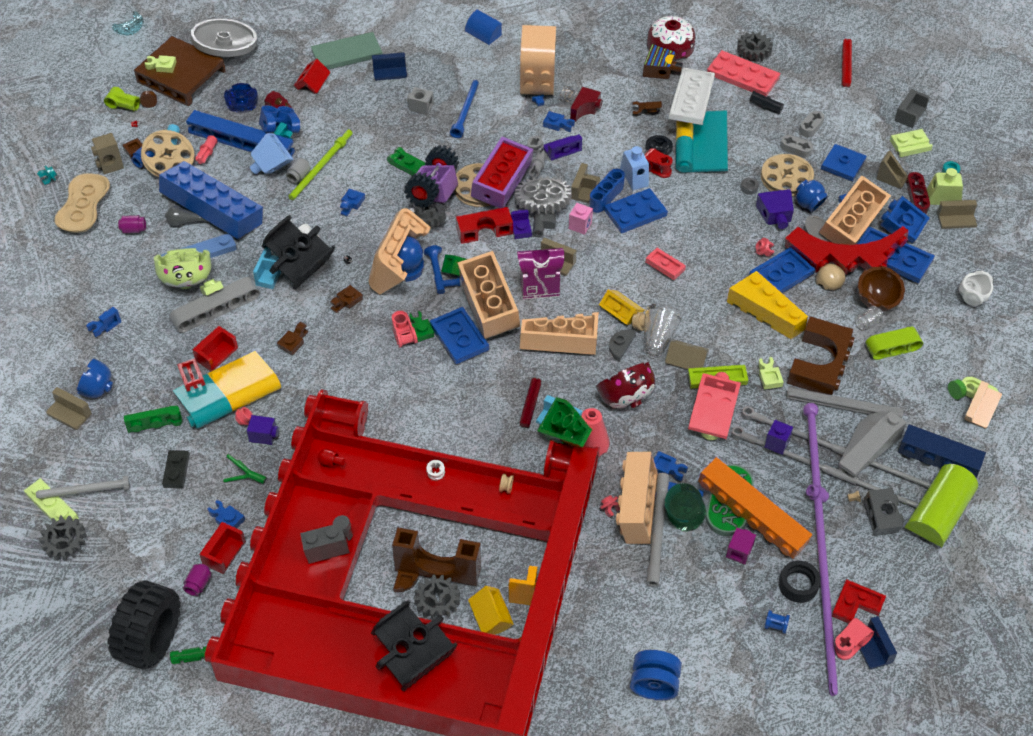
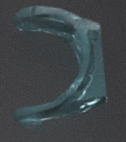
[112,11,144,35]

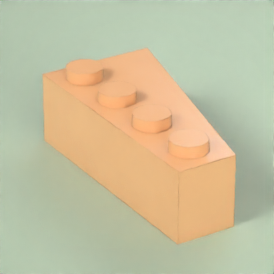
[520,312,599,355]

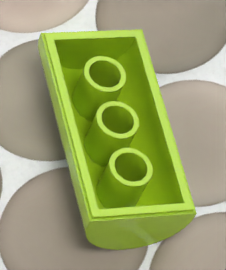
[905,464,978,548]

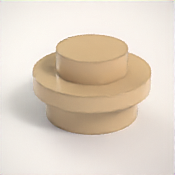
[632,312,648,331]

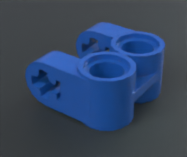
[259,105,300,133]

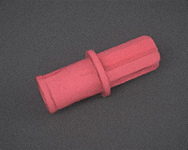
[195,135,217,164]

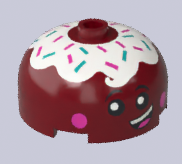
[647,16,696,59]
[596,362,655,409]

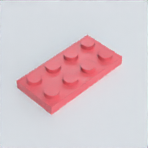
[707,50,781,96]

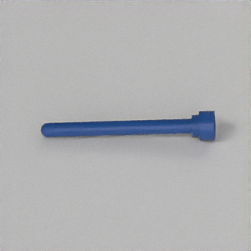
[450,80,479,138]

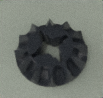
[646,135,673,155]

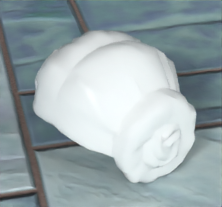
[959,271,993,306]

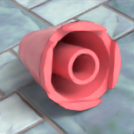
[581,408,610,458]

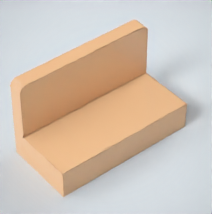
[964,381,1002,429]

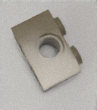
[91,133,124,175]

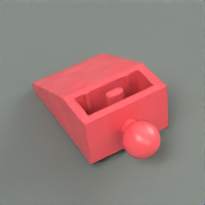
[688,372,741,439]

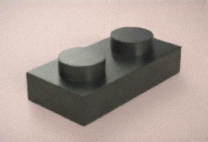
[162,450,190,489]

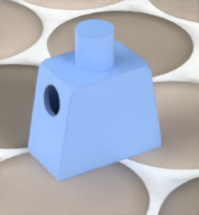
[250,133,294,174]
[620,146,649,190]

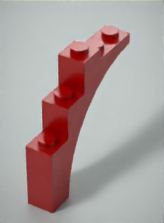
[785,226,909,275]

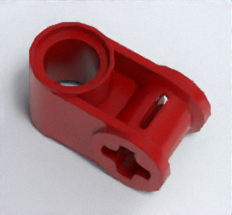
[644,148,673,178]

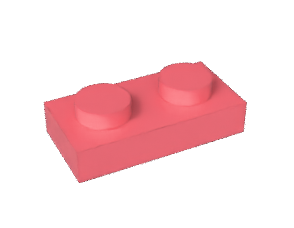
[645,248,686,280]

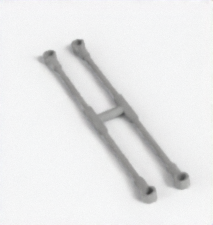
[731,406,931,508]

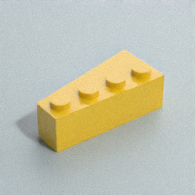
[727,271,808,339]

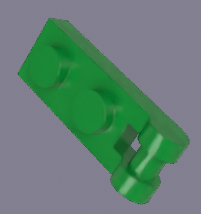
[387,147,425,176]
[124,406,183,433]

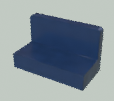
[372,52,407,81]
[860,616,897,670]

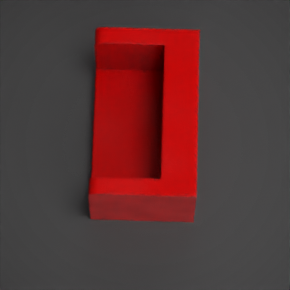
[192,326,238,371]
[199,522,246,574]

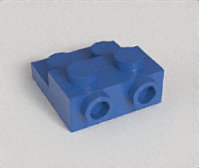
[880,196,930,243]

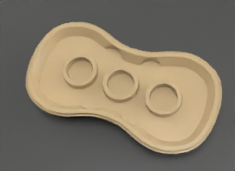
[55,173,110,233]

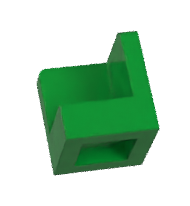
[441,254,467,276]

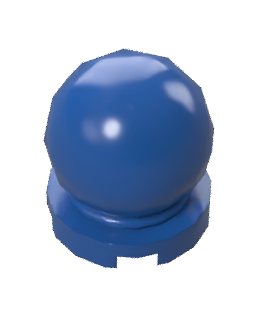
[397,235,424,282]

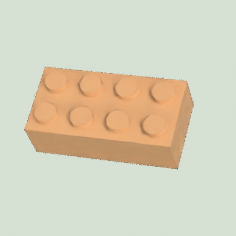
[819,176,891,245]
[616,452,658,544]

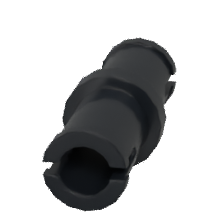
[749,91,784,114]

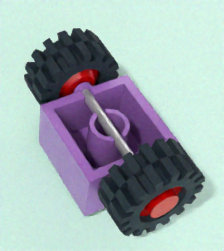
[404,145,459,208]

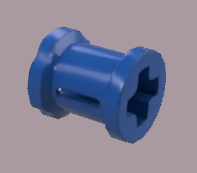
[765,610,790,634]

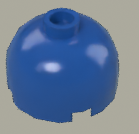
[77,359,113,398]

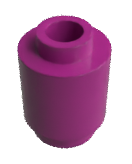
[118,215,146,234]
[183,563,212,596]

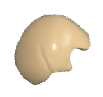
[815,264,846,290]

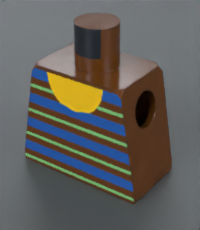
[643,44,683,79]

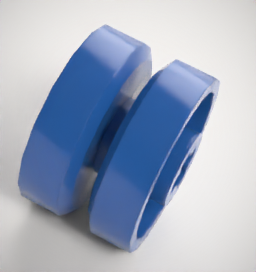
[630,650,682,700]

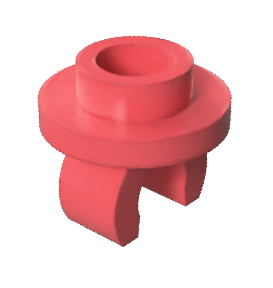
[755,238,774,257]
[600,495,620,517]

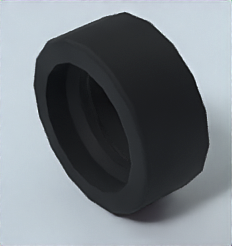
[779,560,821,603]

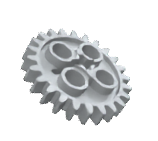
[515,176,572,215]

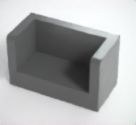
[894,89,930,128]

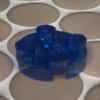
[224,83,258,112]

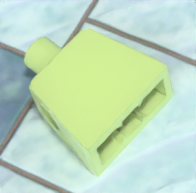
[927,168,963,205]

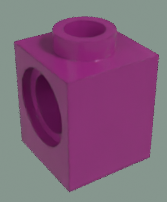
[726,527,756,565]

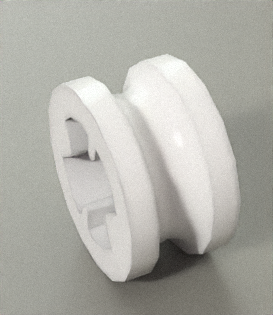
[426,460,445,481]

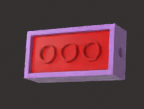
[471,137,533,208]

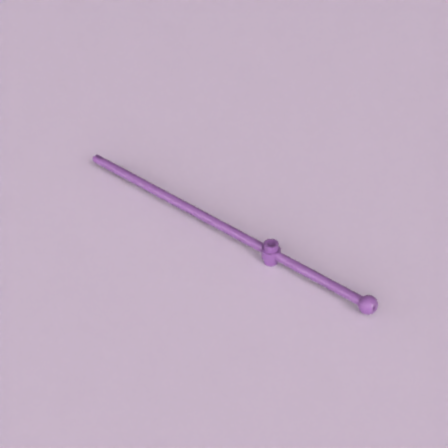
[803,403,838,696]

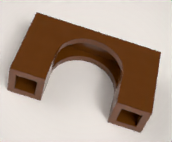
[787,316,855,395]
[392,527,481,586]

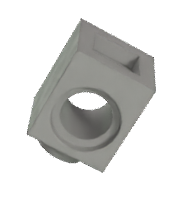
[407,87,434,115]

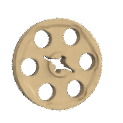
[141,130,194,177]
[761,154,814,196]
[454,163,490,207]

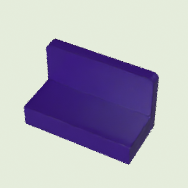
[543,134,583,161]

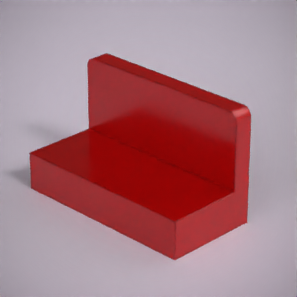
[294,59,330,94]

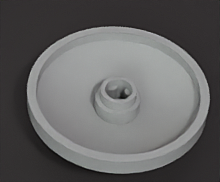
[191,19,257,57]

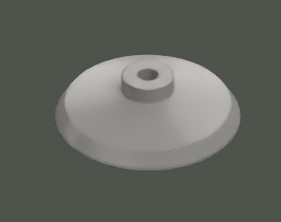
[805,215,830,241]

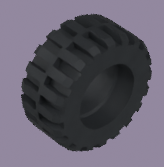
[107,580,181,670]

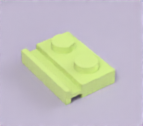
[890,129,933,157]

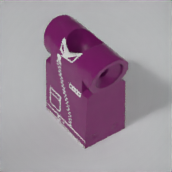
[517,248,564,300]

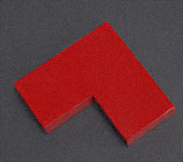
[832,579,886,624]

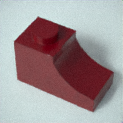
[570,87,603,122]

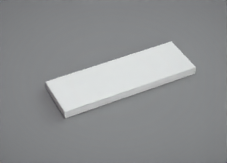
[669,68,715,125]

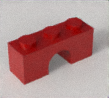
[456,207,513,244]

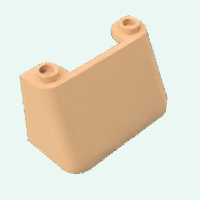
[368,208,431,295]

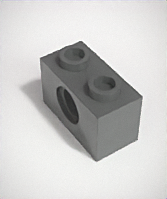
[864,488,904,536]

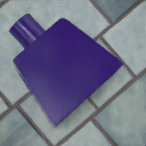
[756,189,794,229]

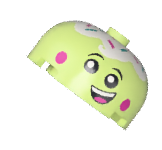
[154,248,211,289]

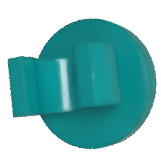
[37,165,57,185]

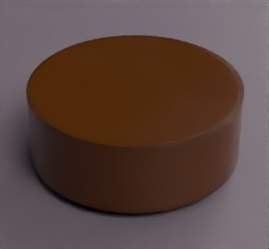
[140,91,157,108]

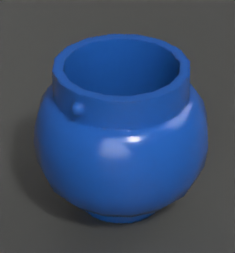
[796,180,828,212]

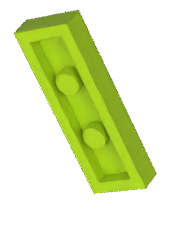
[688,365,748,389]

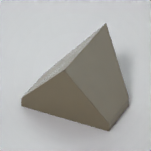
[876,151,908,188]

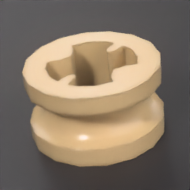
[499,474,514,494]

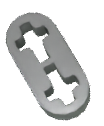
[799,111,825,137]
[780,135,813,158]

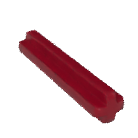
[520,378,541,428]

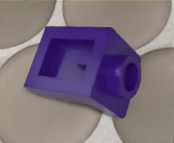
[511,210,532,239]

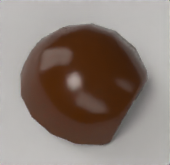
[857,266,905,311]

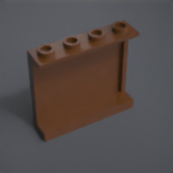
[134,36,226,107]

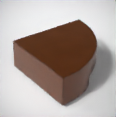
[393,570,419,592]

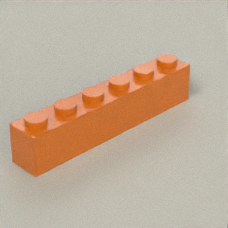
[698,457,813,559]

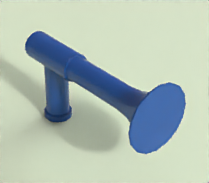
[424,245,460,294]

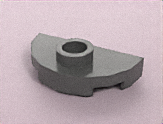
[609,330,636,362]

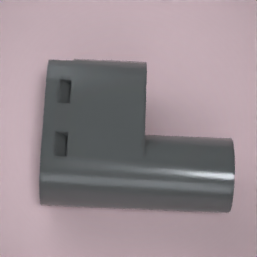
[533,211,556,237]

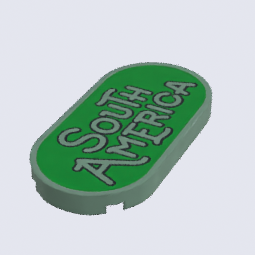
[706,464,754,536]

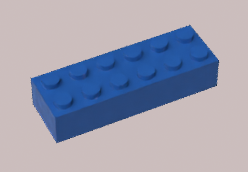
[159,161,263,239]

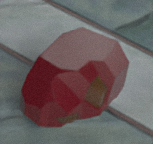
[264,91,292,109]

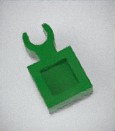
[409,311,435,342]

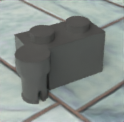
[300,515,353,564]

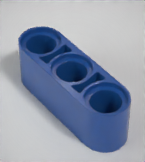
[589,168,625,213]

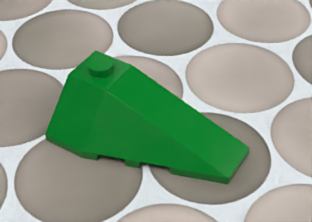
[537,397,592,448]

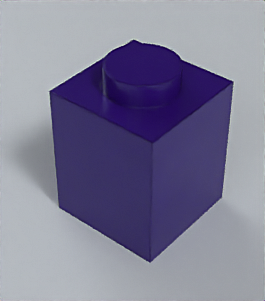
[247,415,279,445]
[764,420,793,455]

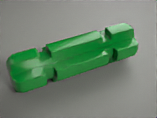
[170,646,207,664]

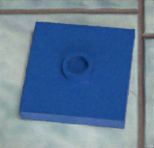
[821,144,867,182]

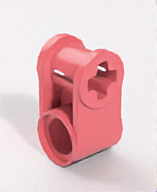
[392,311,418,348]
[835,618,874,660]

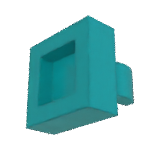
[273,122,293,140]

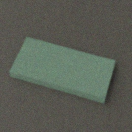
[311,32,383,70]

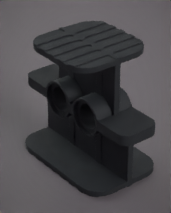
[261,215,335,290]
[371,600,457,691]

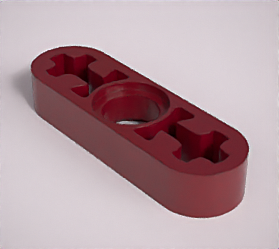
[906,172,930,214]

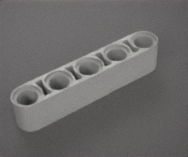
[169,277,260,333]

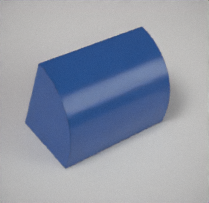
[465,9,502,45]

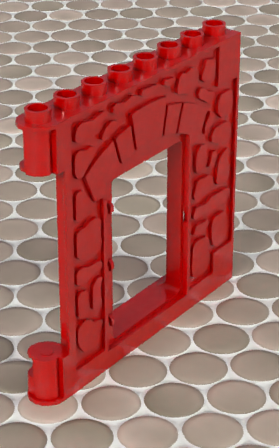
[205,389,600,736]

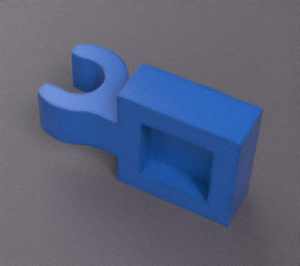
[340,188,365,216]
[86,307,121,337]

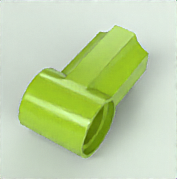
[103,86,140,111]

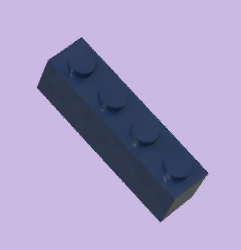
[898,424,986,478]

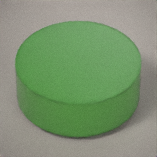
[948,379,967,400]

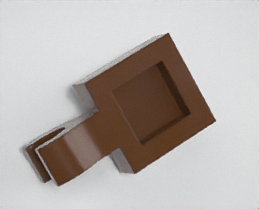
[632,101,662,114]
[330,285,363,313]
[277,322,308,356]

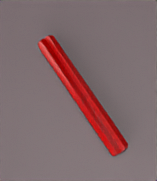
[842,39,852,87]

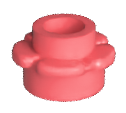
[235,407,253,425]

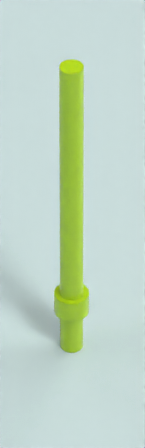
[288,129,353,200]

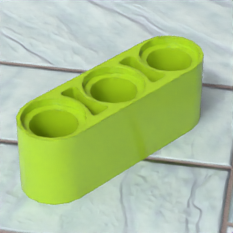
[865,326,924,360]

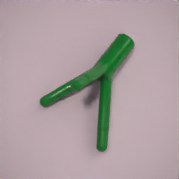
[223,454,267,484]

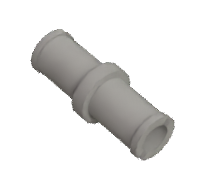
[529,151,546,178]

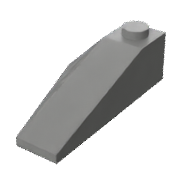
[838,411,907,477]

